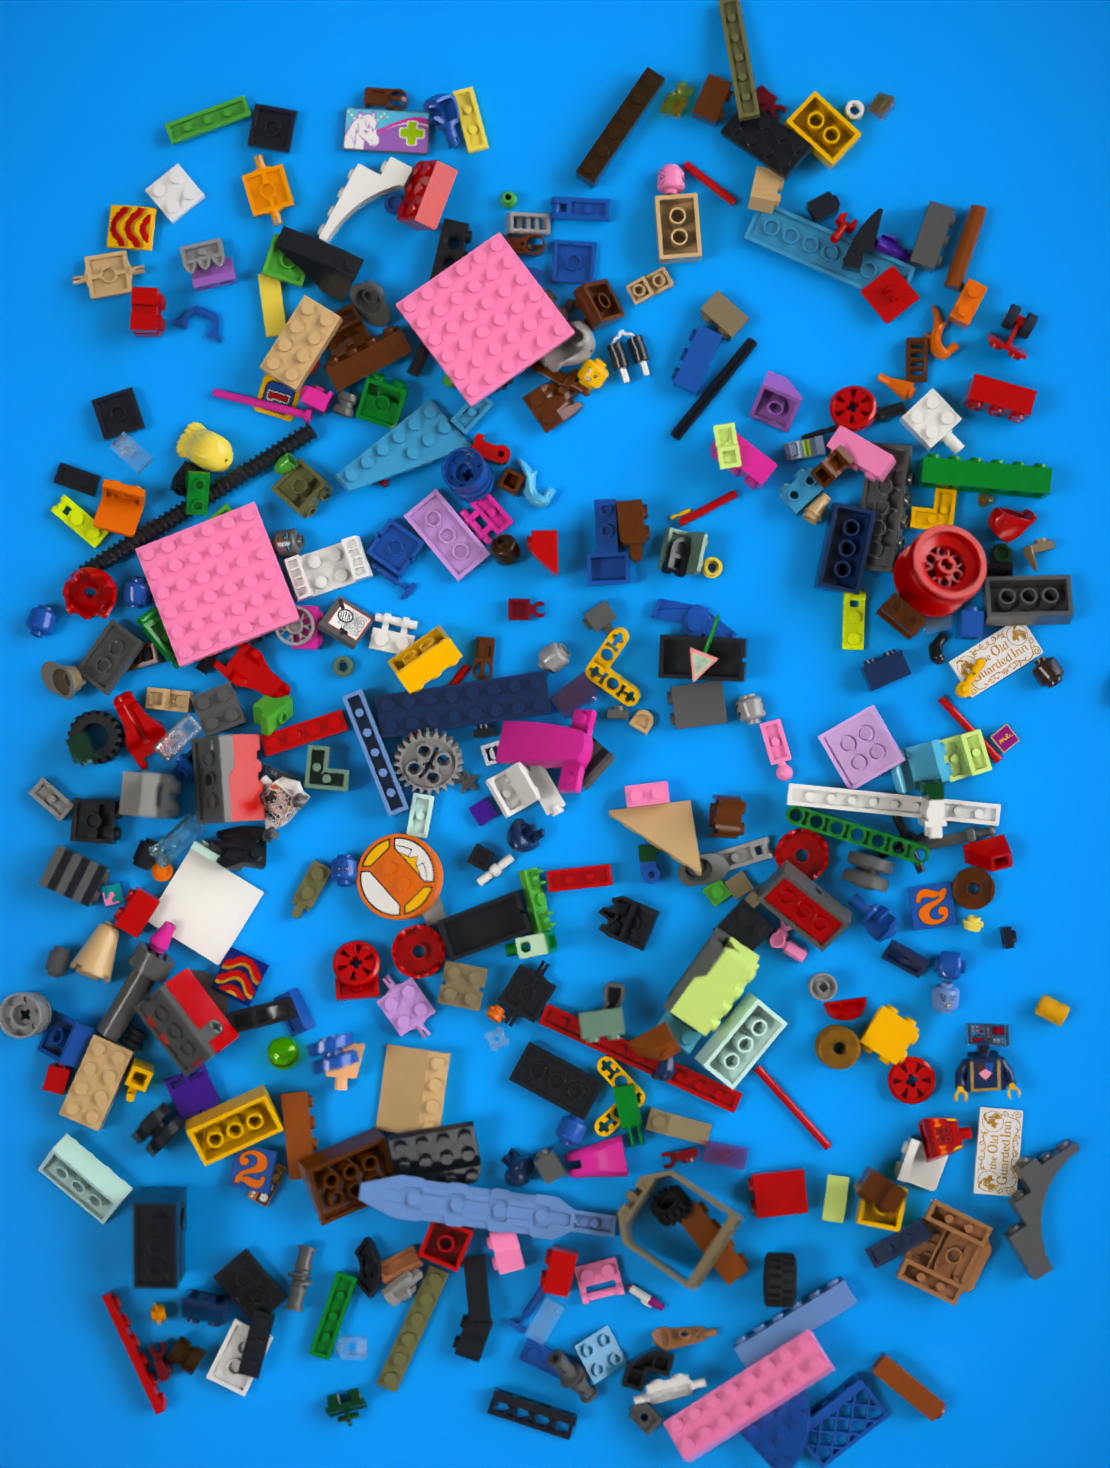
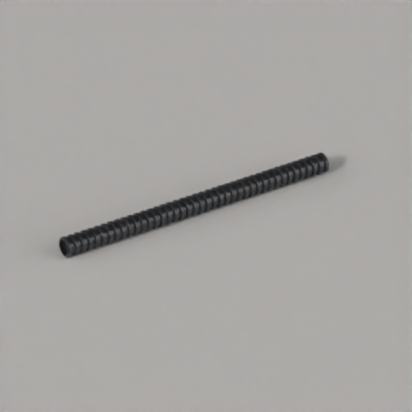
[79,423,317,571]

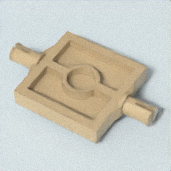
[72,250,145,300]

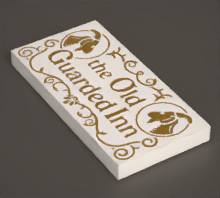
[948,625,1044,698]
[973,1107,1023,1196]

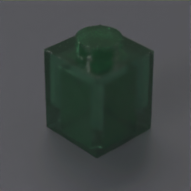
[65,732,98,767]

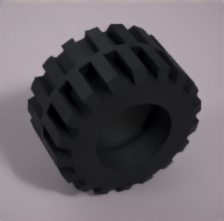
[67,710,125,764]
[763,1252,797,1308]

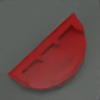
[823,997,866,1021]

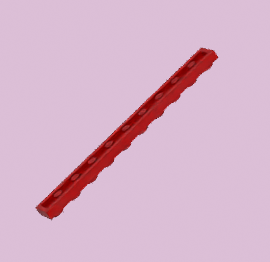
[538,1003,743,1113]

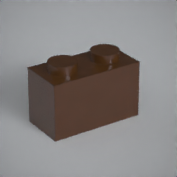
[691,74,734,127]

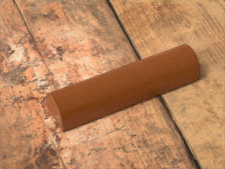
[944,205,987,292]

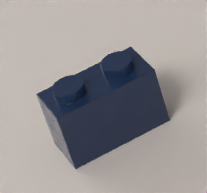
[860,649,912,692]

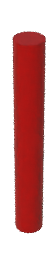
[682,161,737,206]
[678,490,738,527]

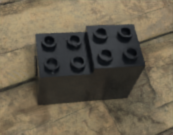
[133,1186,187,1289]

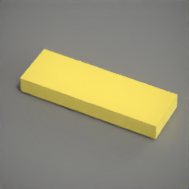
[452,87,489,154]
[258,274,286,338]

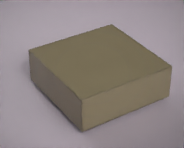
[724,871,754,900]

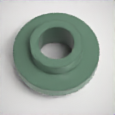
[333,656,354,677]

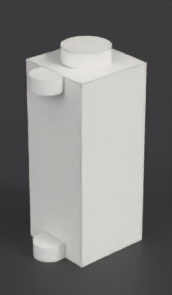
[527,766,566,817]

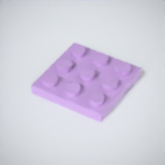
[817,704,906,789]

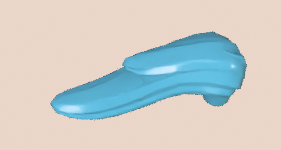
[517,458,556,508]

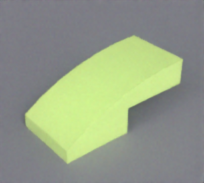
[713,422,742,470]
[822,1174,849,1223]

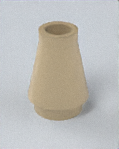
[802,492,831,525]

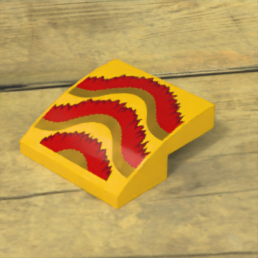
[107,205,156,251]

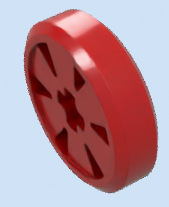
[829,386,877,432]
[332,940,380,988]
[887,1056,935,1104]

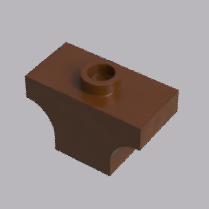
[810,445,855,489]

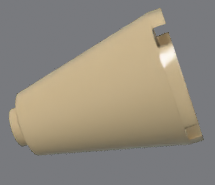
[70,921,120,984]

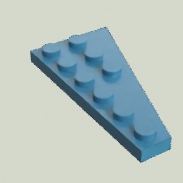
[335,399,472,493]

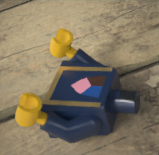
[953,1041,1021,1103]

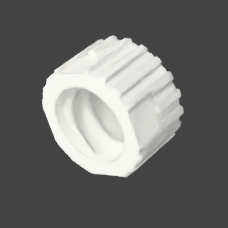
[845,100,864,121]

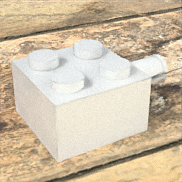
[899,388,965,455]

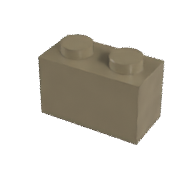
[699,290,749,340]

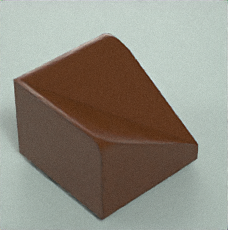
[497,467,525,497]

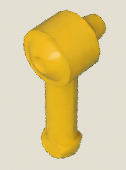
[955,658,986,698]

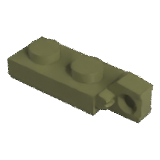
[291,860,331,919]

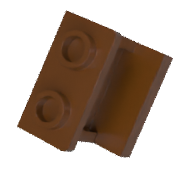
[876,592,927,640]

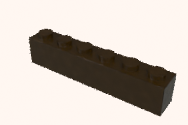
[576,67,665,189]

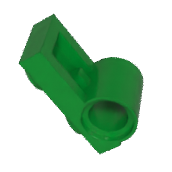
[185,471,211,515]

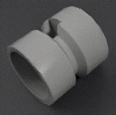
[807,972,838,1001]

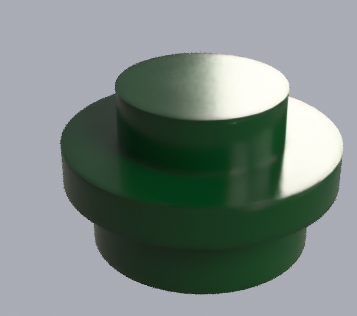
[991,543,1012,563]

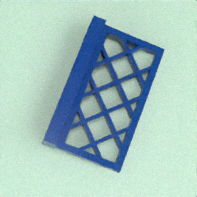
[804,1373,890,1468]

